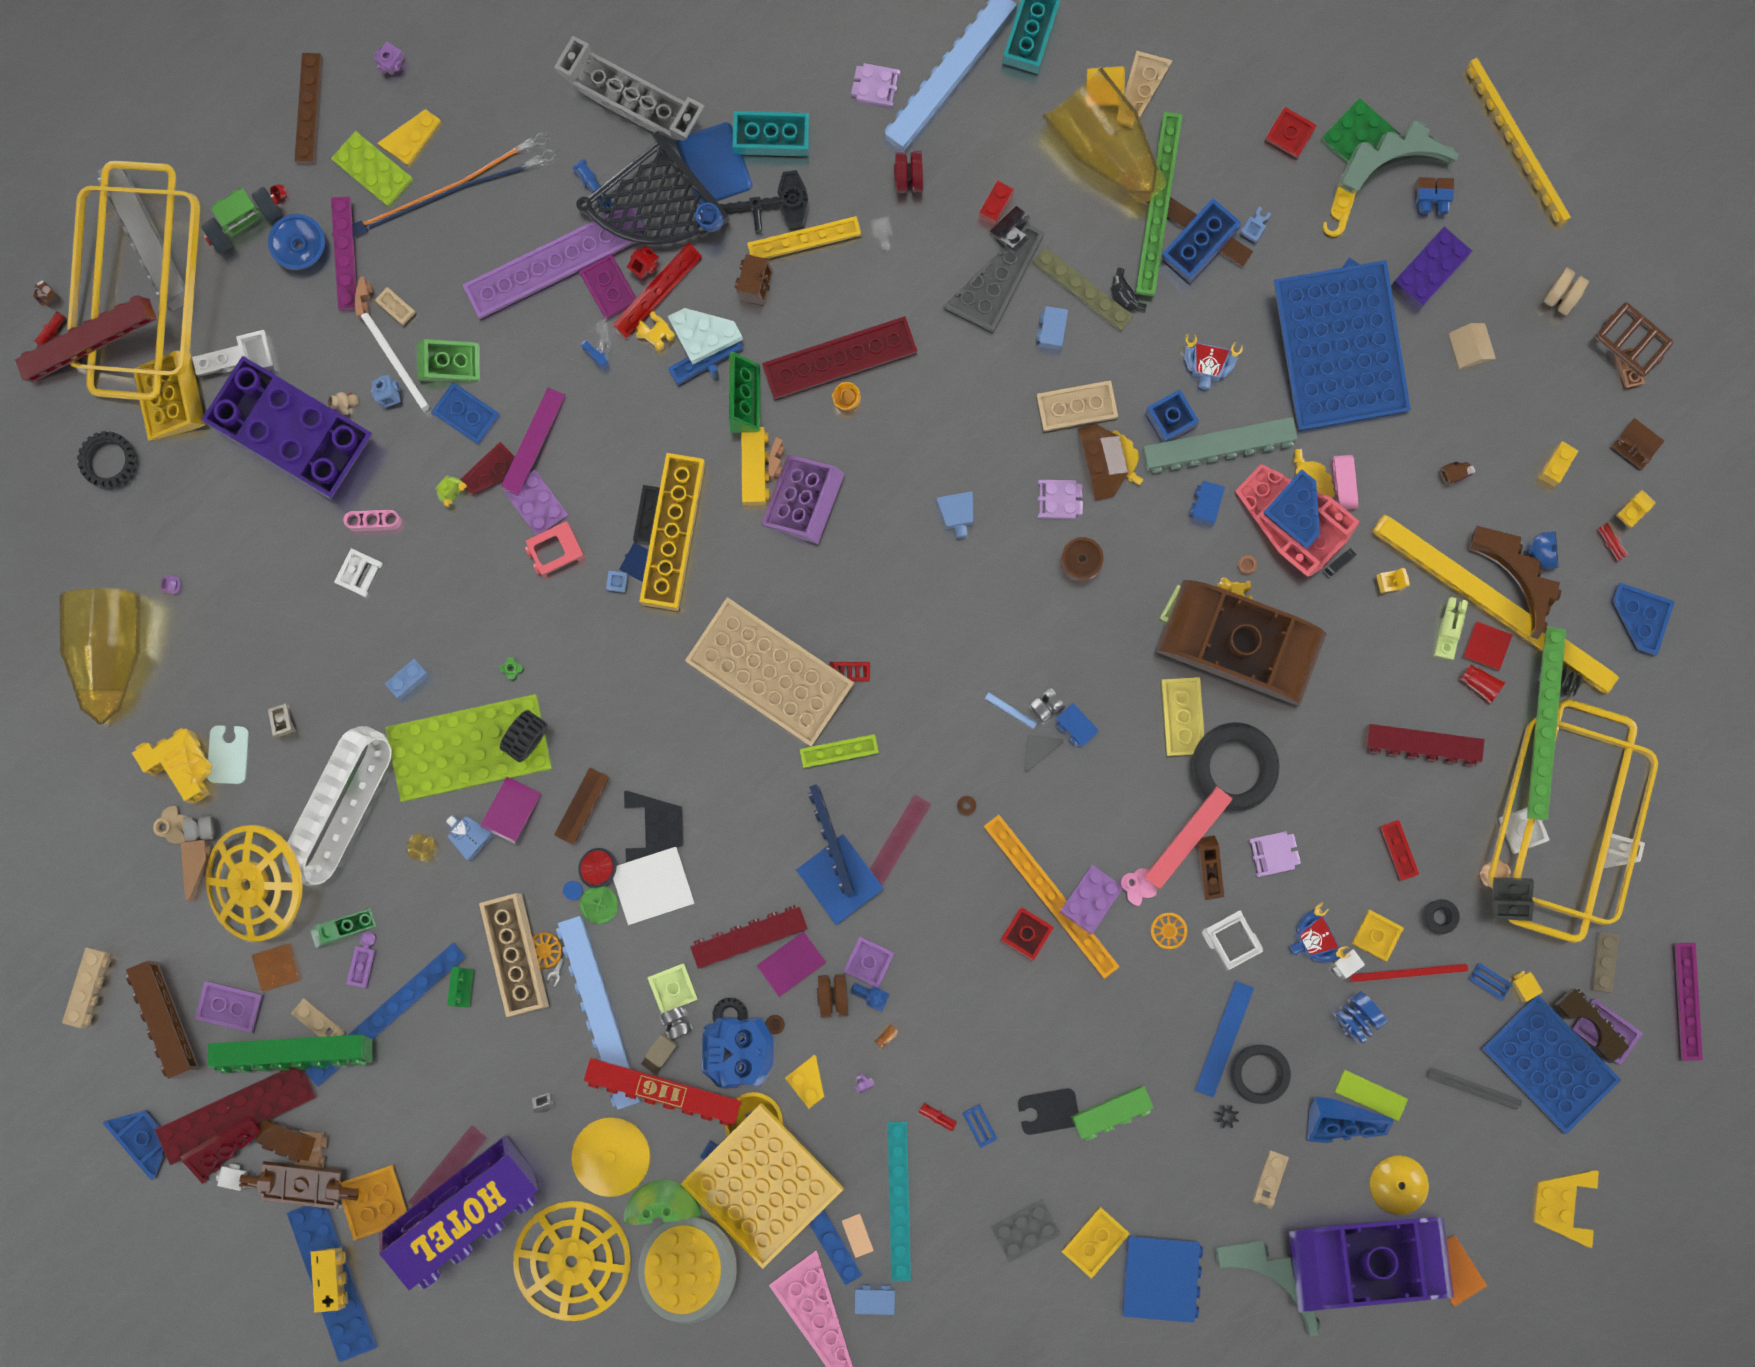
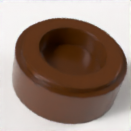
[765,1015,785,1035]

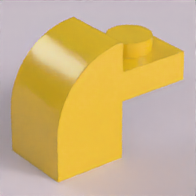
[1616,490,1656,528]

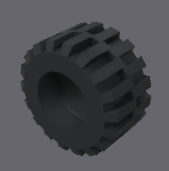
[500,710,547,763]

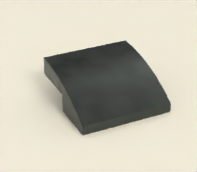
[1492,877,1534,921]

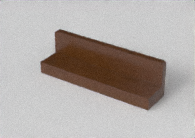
[554,768,610,846]

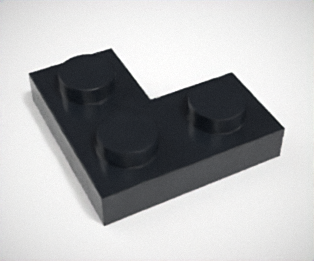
[990,206,1030,252]

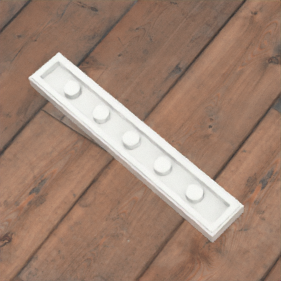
[361,313,430,413]

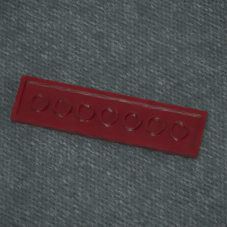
[762,316,917,400]
[155,1067,316,1165]

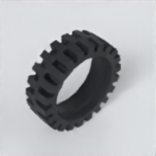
[77,431,137,489]

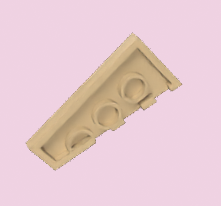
[1117,51,1173,127]

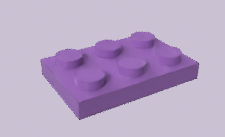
[504,470,569,535]
[1060,865,1123,935]
[195,981,262,1033]
[1572,998,1643,1065]

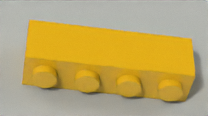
[741,427,769,506]

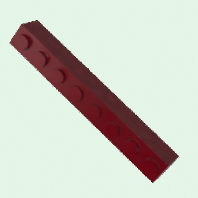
[15,295,157,382]

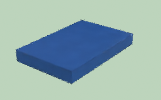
[431,382,500,445]

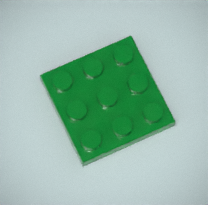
[1321,98,1401,163]

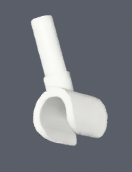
[546,959,564,987]

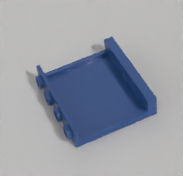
[1122,1236,1203,1323]

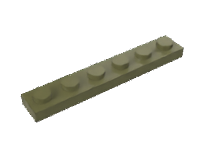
[1033,247,1133,331]

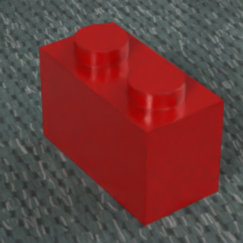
[979,180,1014,227]

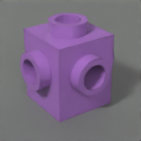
[374,41,405,75]

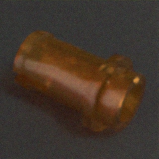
[874,1024,898,1050]

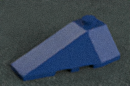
[1307,1097,1394,1143]

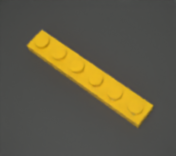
[747,216,861,259]

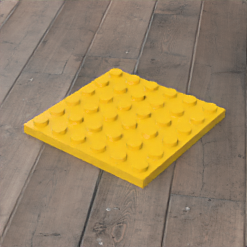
[681,1103,844,1269]

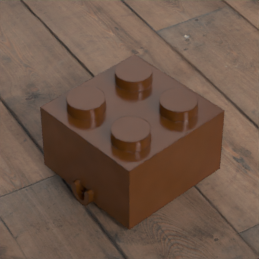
[735,254,773,305]

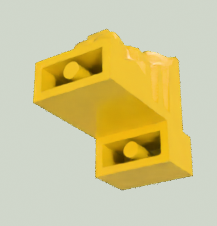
[132,728,213,804]

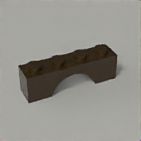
[1554,989,1629,1063]

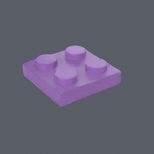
[843,937,895,988]

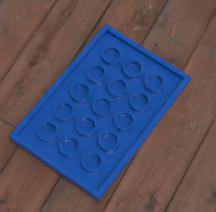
[1482,995,1621,1134]

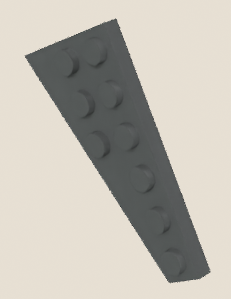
[943,224,1044,332]

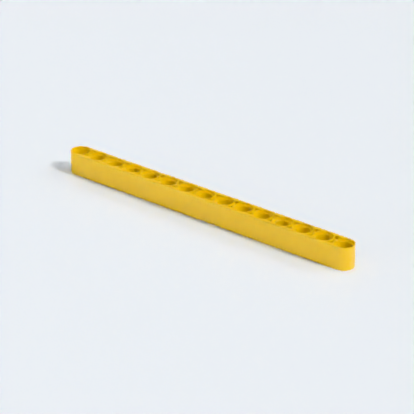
[1372,514,1619,694]

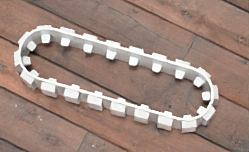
[282,726,391,886]

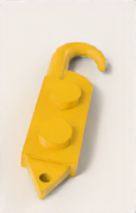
[1323,175,1356,237]

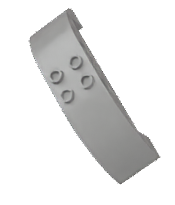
[554,36,705,140]

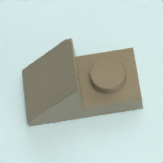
[268,703,296,738]
[641,1033,677,1075]

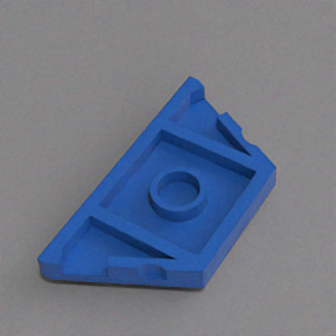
[103,1110,165,1180]

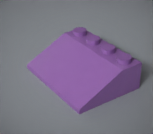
[761,455,844,544]

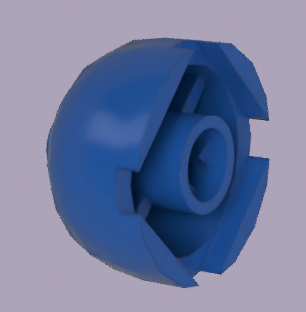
[1529,531,1558,569]

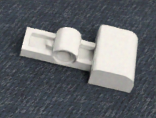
[192,330,274,377]

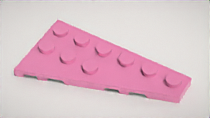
[769,1250,853,1367]

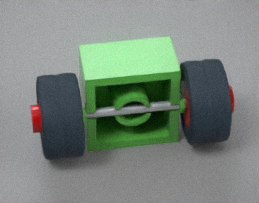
[201,187,282,254]

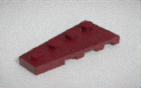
[181,1116,260,1184]

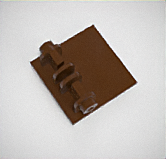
[1612,418,1664,470]

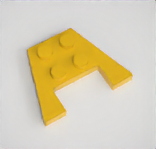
[1533,1170,1599,1248]

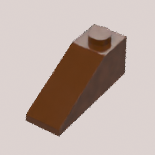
[1196,835,1224,900]

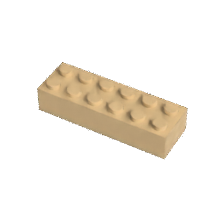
[479,893,549,1017]

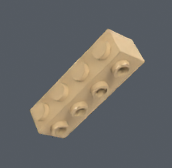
[62,948,110,1029]

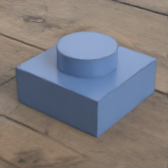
[606,571,628,593]

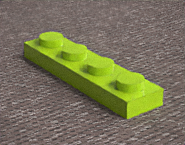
[800,734,879,769]

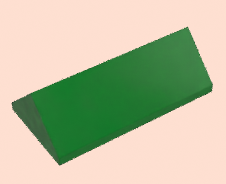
[729,352,760,433]

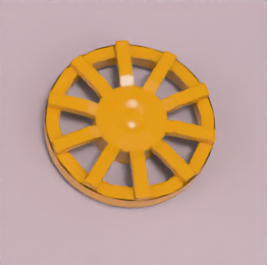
[1151,913,1187,949]
[532,932,563,969]

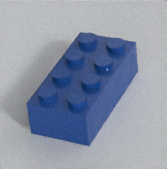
[1162,198,1241,283]

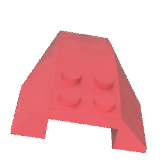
[1235,464,1360,577]

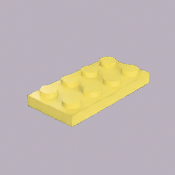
[1161,677,1204,757]

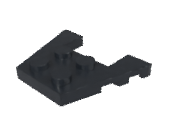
[624,791,684,863]

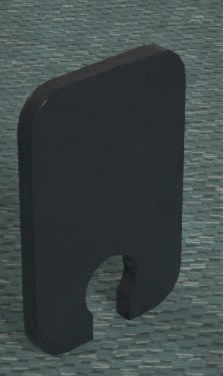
[1018,1088,1079,1135]

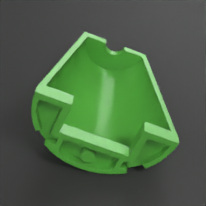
[624,1180,702,1225]

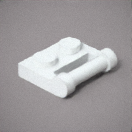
[334,548,383,598]

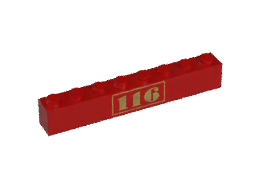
[583,1058,742,1127]

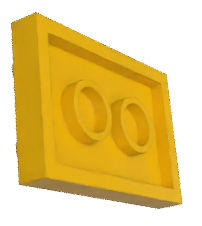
[1061,1207,1130,1279]

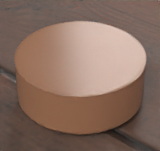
[1237,555,1257,575]

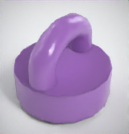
[160,574,180,594]
[855,1073,875,1094]

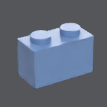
[1036,306,1068,351]
[385,659,430,701]
[855,1285,895,1315]

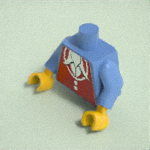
[1184,333,1243,390]

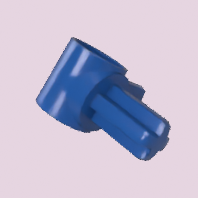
[850,983,890,1012]

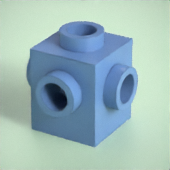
[371,375,401,408]

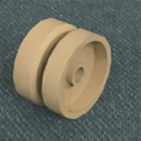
[1543,267,1589,316]

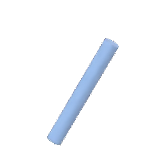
[985,692,1038,729]

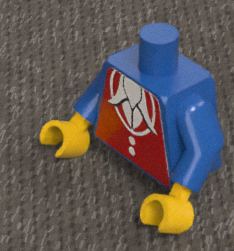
[1289,902,1351,962]

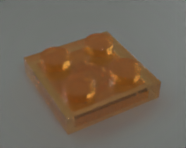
[251,943,301,992]

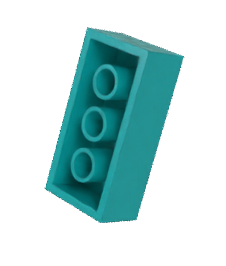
[1002,0,1061,74]
[733,111,810,156]

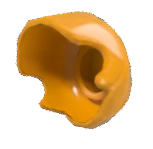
[832,382,861,411]

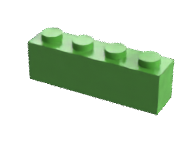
[1071,1085,1154,1141]

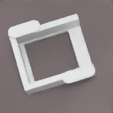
[1202,910,1263,970]

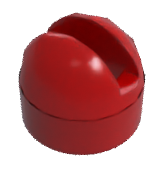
[270,184,287,200]

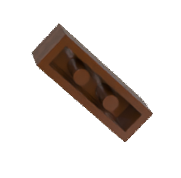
[255,1119,316,1163]

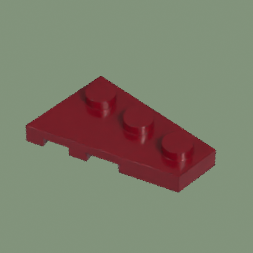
[460,442,515,495]

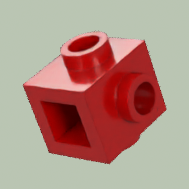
[627,246,659,278]

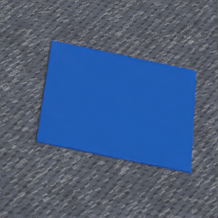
[796,834,884,925]

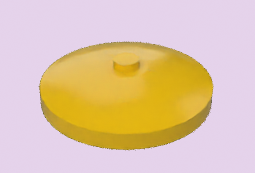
[572,1117,650,1197]

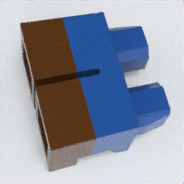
[1415,177,1454,214]

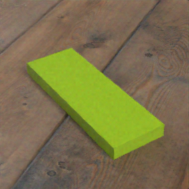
[1334,1070,1408,1121]

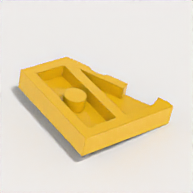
[785,1055,824,1109]

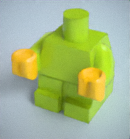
[435,475,467,507]

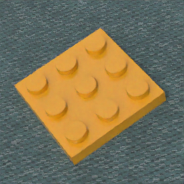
[341,1165,408,1241]

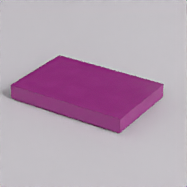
[578,254,636,320]
[480,777,541,843]
[756,931,826,997]

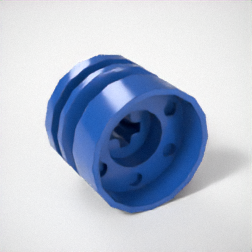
[1335,991,1388,1044]

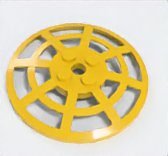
[205,825,303,942]
[513,1201,631,1321]

